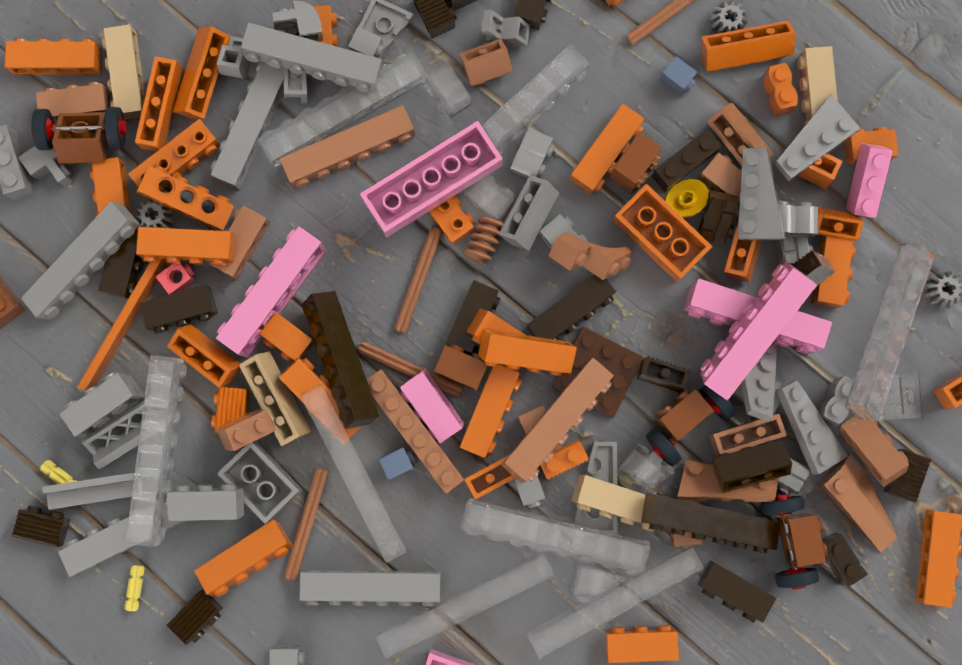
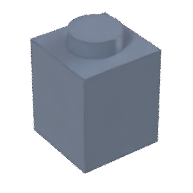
[660,56,697,96]
[379,447,416,480]

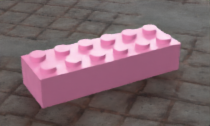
[360,121,503,238]
[216,226,327,358]
[700,262,817,400]
[683,279,832,355]

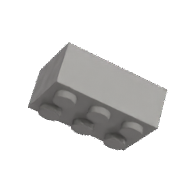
[59,372,146,437]
[217,441,303,524]

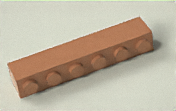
[279,105,415,188]
[501,358,614,483]
[367,369,464,494]

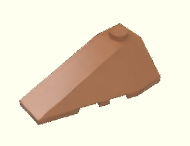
[816,454,897,553]

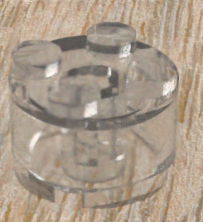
[619,442,675,495]

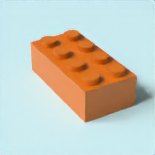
[612,184,713,283]

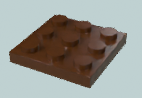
[552,326,644,418]

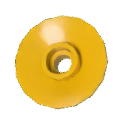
[666,179,709,218]

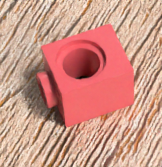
[156,263,196,295]

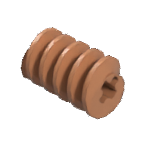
[463,216,504,267]

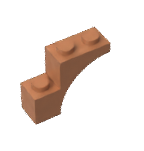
[548,232,633,280]

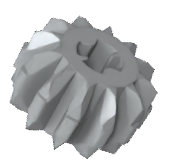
[710,0,748,34]
[135,199,174,228]
[924,271,962,309]

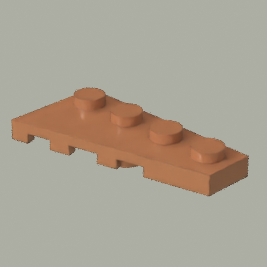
[677,460,779,502]

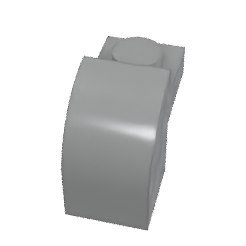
[272,1,323,41]
[481,10,530,47]
[217,36,249,79]
[18,146,73,187]

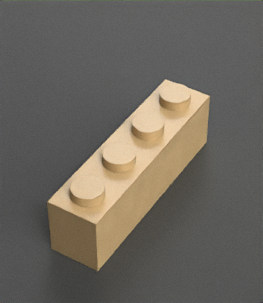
[102,24,145,120]
[797,46,838,127]
[239,351,312,447]
[571,475,664,532]

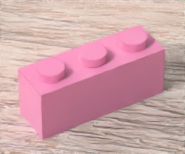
[845,143,893,218]
[400,368,465,443]

